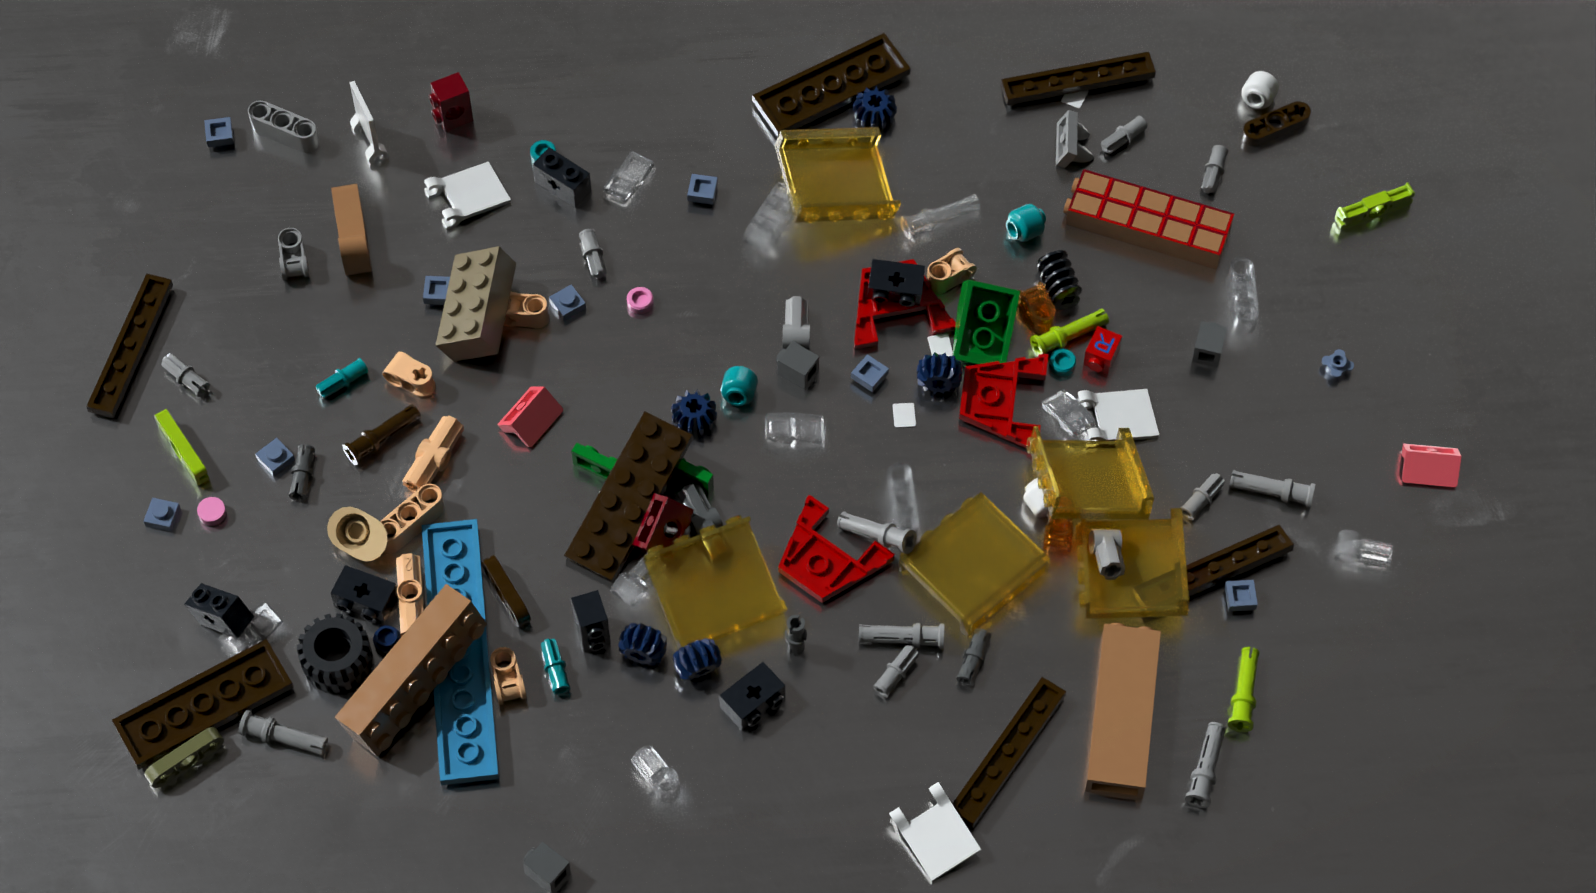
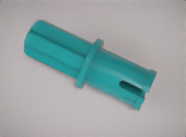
[316,358,368,398]
[541,638,571,695]

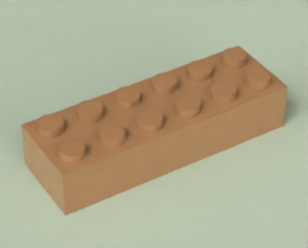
[335,584,487,757]

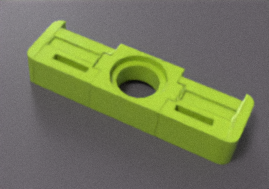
[1334,182,1415,230]
[154,409,210,486]

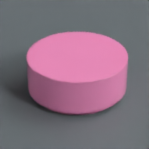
[627,287,654,314]
[197,497,226,526]

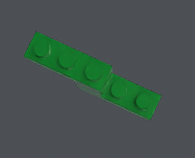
[571,443,714,496]

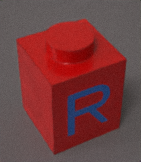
[1083,326,1123,374]

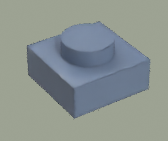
[204,117,234,147]
[687,174,718,204]
[423,276,450,305]
[549,284,586,321]
[851,354,889,392]
[255,438,295,476]
[143,497,181,532]
[1224,580,1258,612]

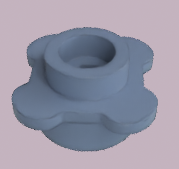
[1321,349,1354,378]

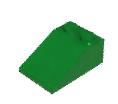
[952,280,1020,364]

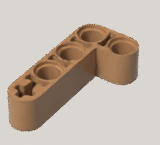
[331,184,372,276]

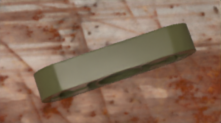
[145,727,224,788]

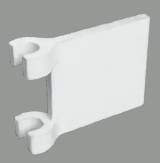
[350,81,388,164]
[424,162,511,230]
[1075,389,1159,448]
[889,782,981,882]

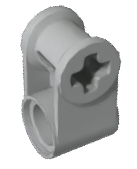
[278,228,310,281]

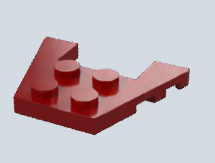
[854,259,956,350]
[959,354,1048,452]
[778,494,895,603]

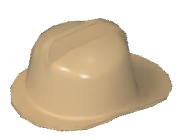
[327,507,388,562]

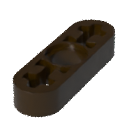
[1242,101,1311,146]
[481,555,531,627]

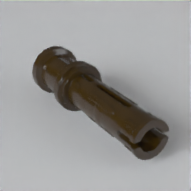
[343,404,421,465]

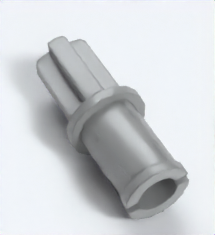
[1100,115,1148,154]
[1201,145,1229,194]
[579,229,607,279]
[161,353,210,397]
[1180,473,1225,521]
[873,646,919,698]

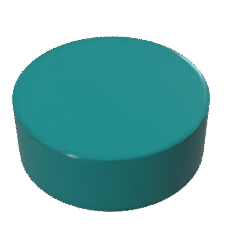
[530,140,556,163]
[1049,349,1076,377]

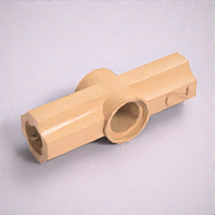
[402,415,464,493]
[396,553,425,637]

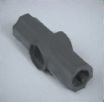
[678,483,734,565]

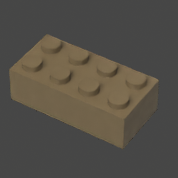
[436,246,516,362]

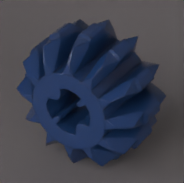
[853,86,897,131]
[917,352,962,394]
[671,389,717,436]
[618,623,667,666]
[672,638,722,680]

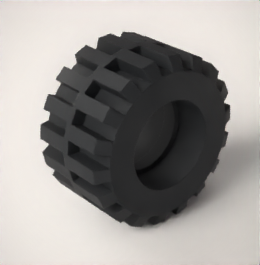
[297,613,373,693]

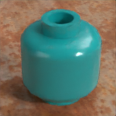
[1006,204,1046,242]
[720,366,758,406]

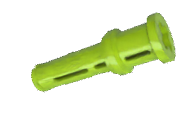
[1030,308,1109,357]
[1228,647,1260,732]

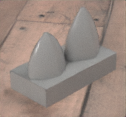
[1056,110,1095,168]

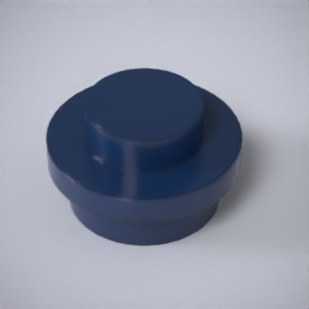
[373,625,401,653]

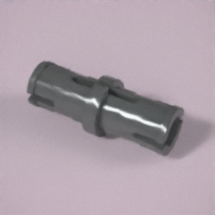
[289,444,315,501]
[785,615,807,656]
[956,628,992,686]

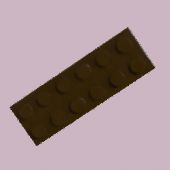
[752,33,911,137]
[564,411,694,582]
[112,639,294,770]

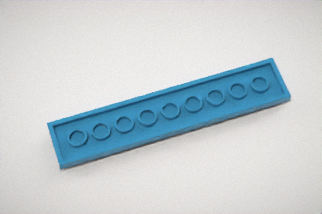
[422,519,499,785]

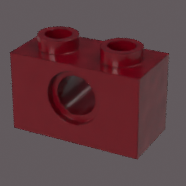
[428,72,474,132]
[632,493,694,561]

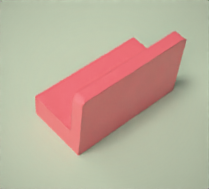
[497,387,563,447]
[1402,443,1461,487]

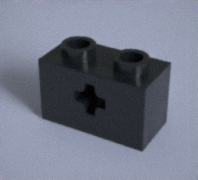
[533,147,592,208]
[867,259,925,307]
[331,565,398,624]
[184,583,255,638]
[571,590,611,652]
[719,662,785,731]

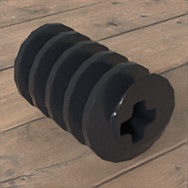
[1037,250,1082,310]

